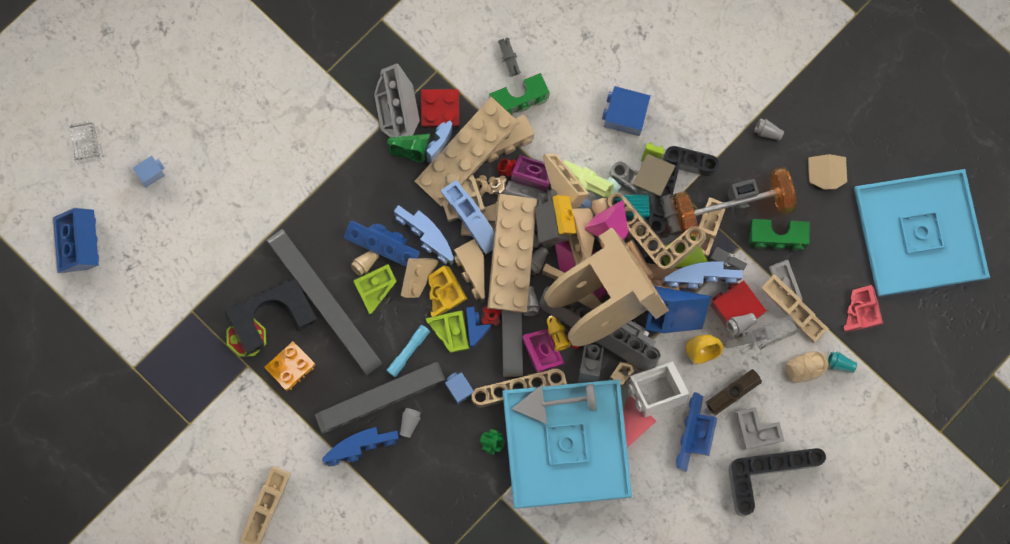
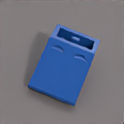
[645,286,711,333]

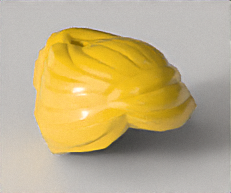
[685,334,724,365]

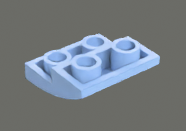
[426,120,452,164]

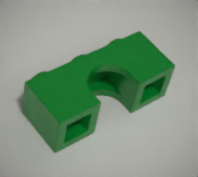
[489,73,550,115]
[749,219,810,251]

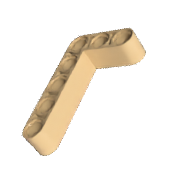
[608,193,706,270]
[472,369,567,408]

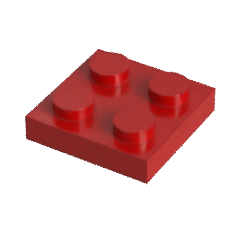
[421,89,459,128]

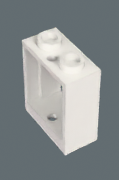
[627,361,689,418]

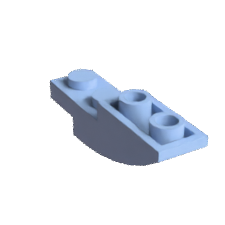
[441,180,495,255]
[394,205,454,265]
[662,262,743,289]

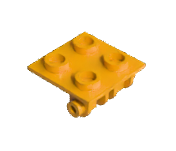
[264,341,315,391]

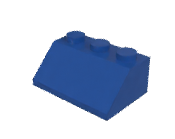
[53,208,99,273]

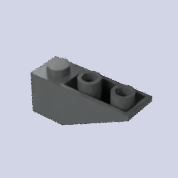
[577,342,604,383]

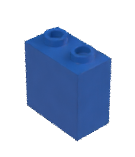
[602,86,651,136]

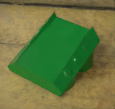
[387,134,431,162]

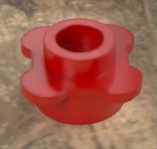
[498,158,516,177]
[481,306,502,326]

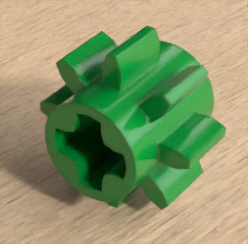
[480,429,504,455]

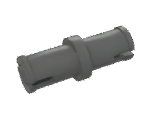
[498,38,521,77]
[660,195,683,235]

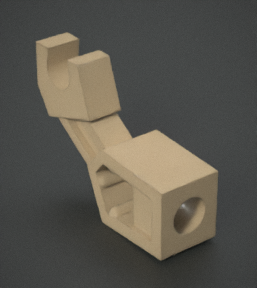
[609,362,644,388]

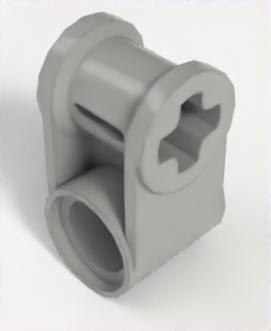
[610,161,639,195]

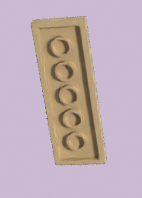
[415,97,519,207]
[487,194,537,313]

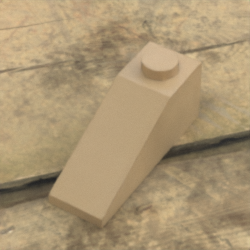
[543,153,589,209]
[569,208,595,266]

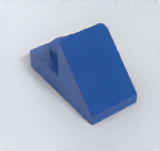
[466,307,491,349]

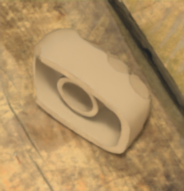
[785,351,829,383]

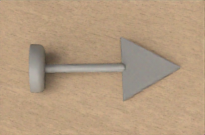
[512,384,597,424]

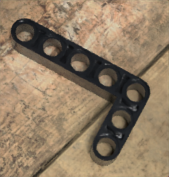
[647,146,719,235]
[728,448,826,517]

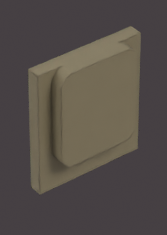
[633,154,675,197]

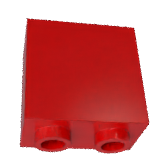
[710,280,766,328]

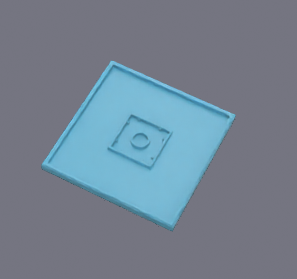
[854,169,990,297]
[503,379,632,509]

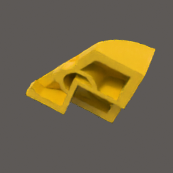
[428,266,467,317]

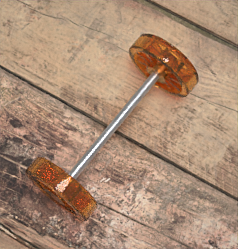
[672,166,797,237]

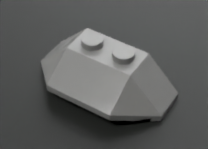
[374,64,420,137]

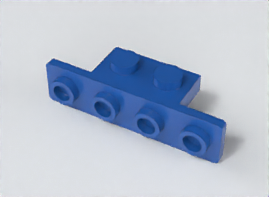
[344,221,420,267]
[676,392,718,472]

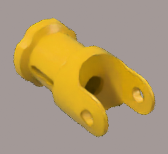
[547,316,571,351]

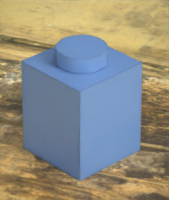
[133,156,165,188]
[445,372,474,404]

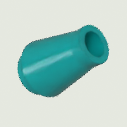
[828,351,857,373]

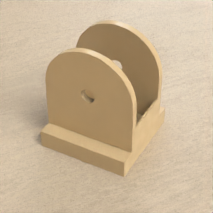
[544,227,669,346]

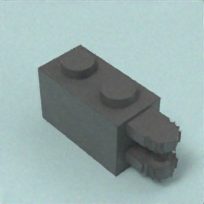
[535,189,569,246]

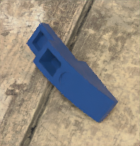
[322,427,399,467]

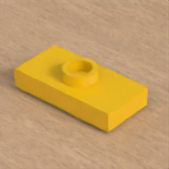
[553,195,576,235]

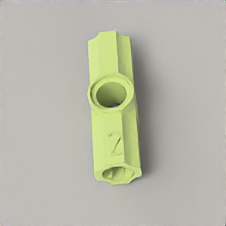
[564,160,614,199]

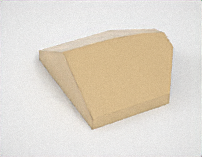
[808,154,847,190]

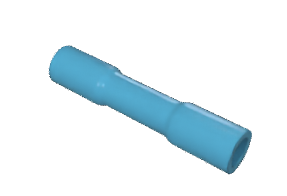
[386,325,430,377]

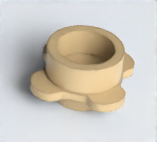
[475,175,491,197]
[488,176,506,195]

